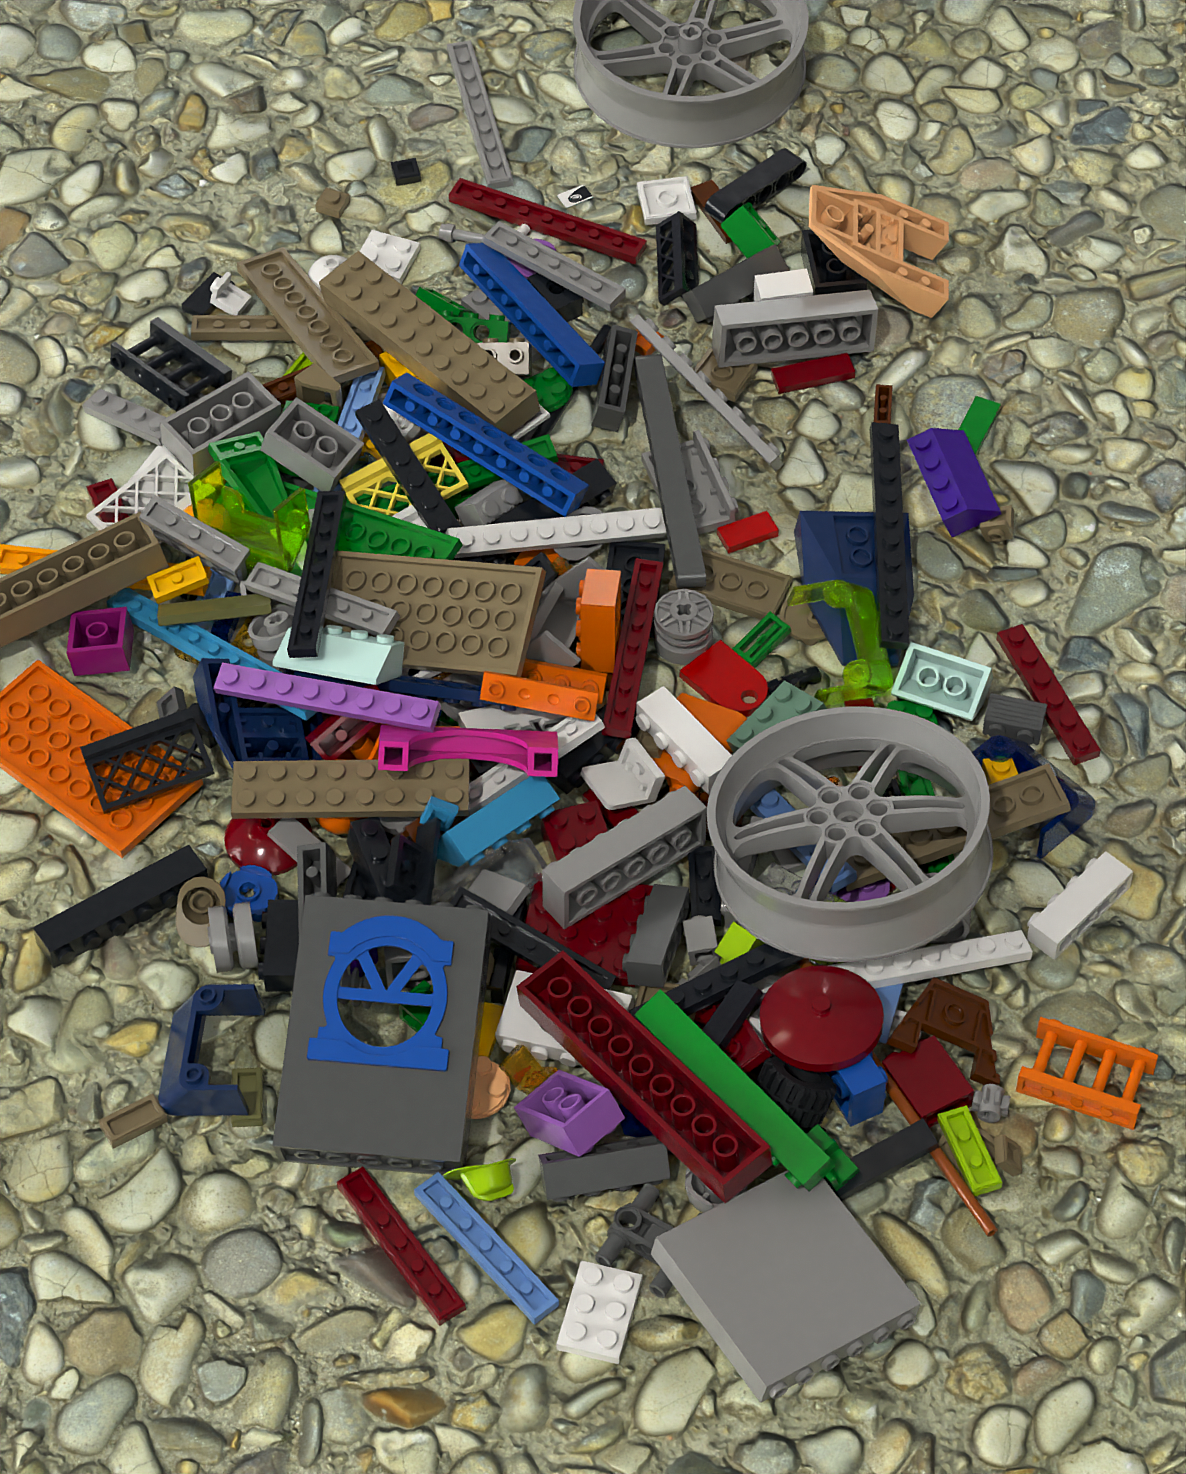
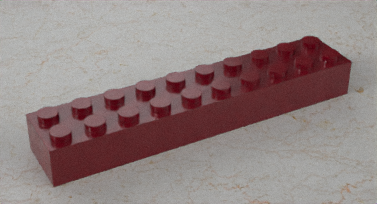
[516,950,772,1203]

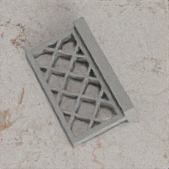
[139,495,250,585]

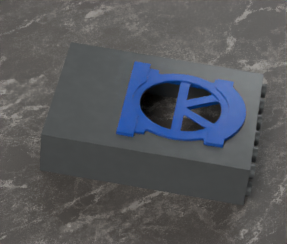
[272,892,492,1176]

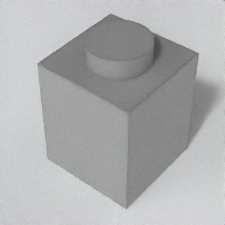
[683,916,720,966]

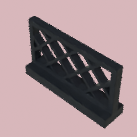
[80,708,215,814]

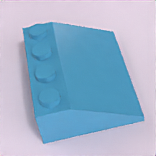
[437,776,560,867]

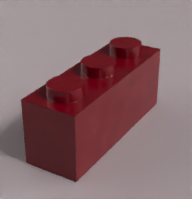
[305,684,380,760]

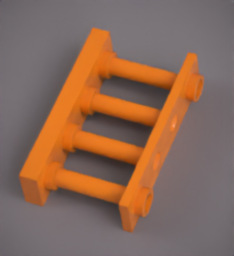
[480,659,608,721]
[1016,1017,1158,1130]

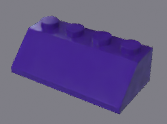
[907,428,1002,538]

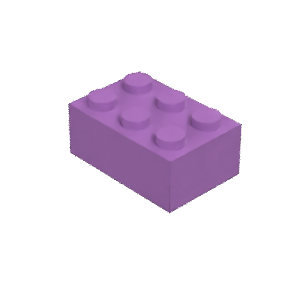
[514,1070,625,1157]

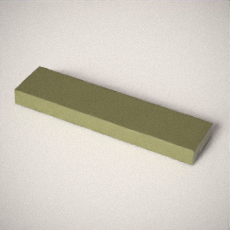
[157,594,272,626]

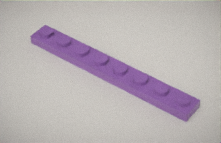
[213,662,441,733]

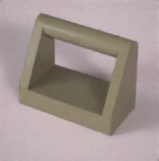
[294,363,343,415]

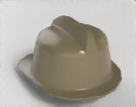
[176,877,226,947]

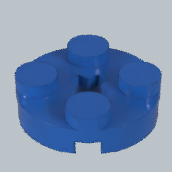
[220,865,279,922]

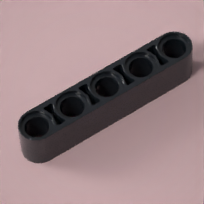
[704,148,807,223]

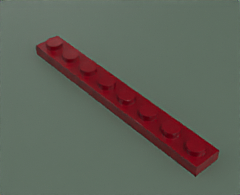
[449,178,647,265]
[601,558,663,739]

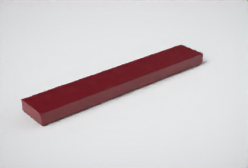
[336,1166,466,1326]

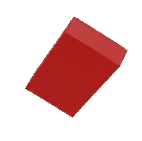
[717,511,779,554]

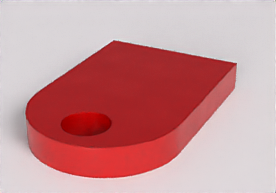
[679,640,768,717]

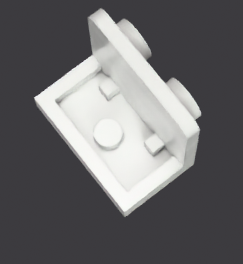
[580,737,665,810]

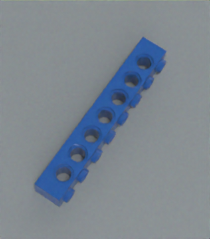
[382,372,589,517]

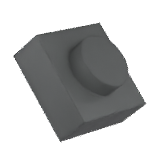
[156,686,187,718]

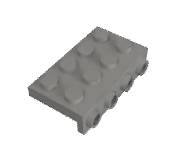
[641,430,739,535]

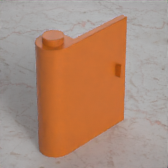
[652,693,747,795]

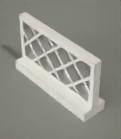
[87,452,213,544]

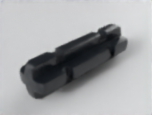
[767,666,821,695]

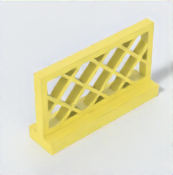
[339,433,469,516]

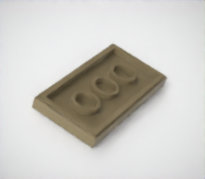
[668,548,793,623]

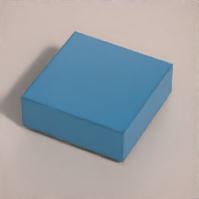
[419,796,459,832]

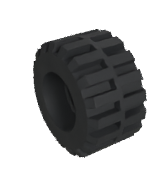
[755,1054,837,1128]

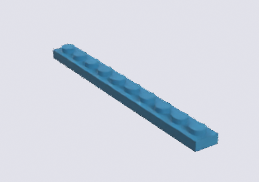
[106,588,317,721]

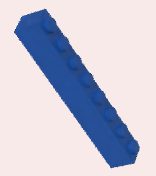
[459,243,605,387]

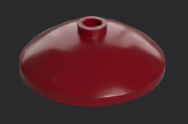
[224,818,312,876]

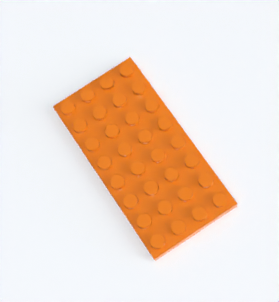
[0,660,203,858]

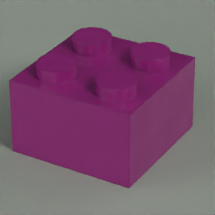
[66,607,134,676]

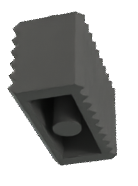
[982,693,1047,745]

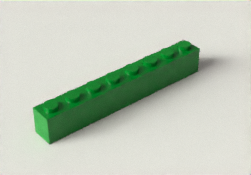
[634,989,836,1192]

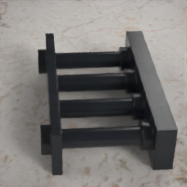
[110,317,232,412]

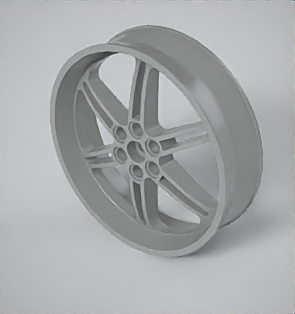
[573,0,809,149]
[707,706,993,962]

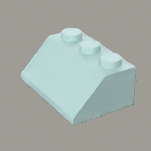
[891,642,993,721]

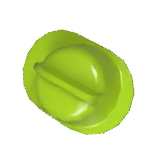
[443,1158,516,1201]

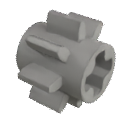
[971,1084,1011,1123]

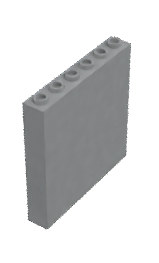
[651,1170,921,1403]

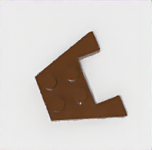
[887,977,1000,1085]

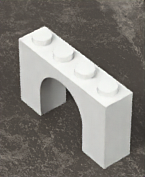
[495,970,635,1067]

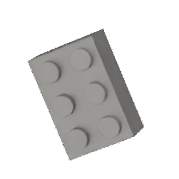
[260,397,364,491]

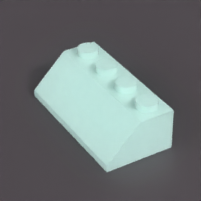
[272,625,404,685]

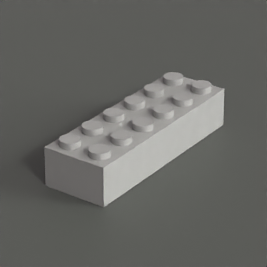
[711,290,878,368]
[542,786,707,929]

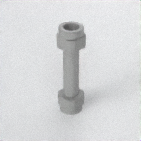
[439,223,484,243]

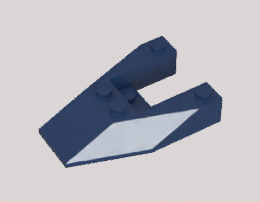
[193,658,324,770]

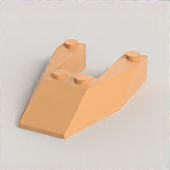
[809,185,949,318]

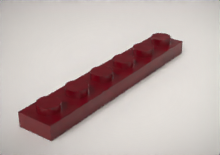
[996,624,1101,765]

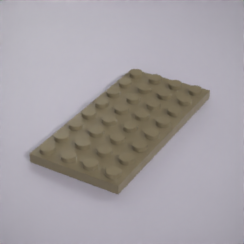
[323,550,546,677]

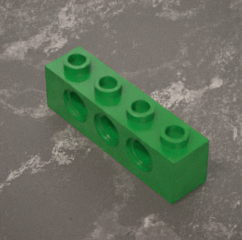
[437,310,511,343]

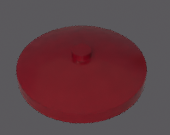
[760,965,884,1072]

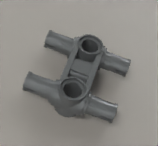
[595,1183,702,1298]

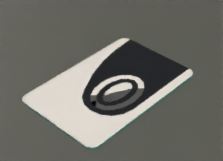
[557,185,593,208]

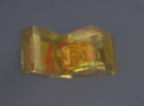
[499,1045,558,1095]

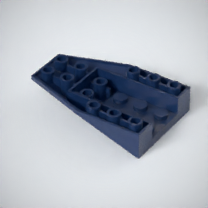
[794,511,914,667]

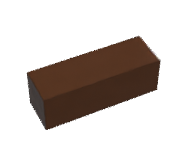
[873,384,893,424]

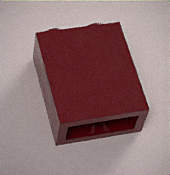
[882,1035,974,1128]

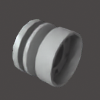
[654,589,714,665]

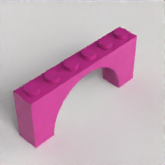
[378,725,558,777]

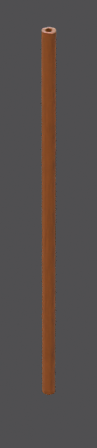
[797,958,998,1237]

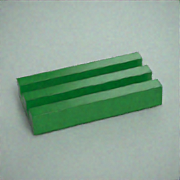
[732,611,792,668]

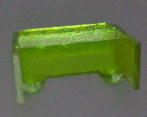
[188,461,310,573]
[787,580,893,706]

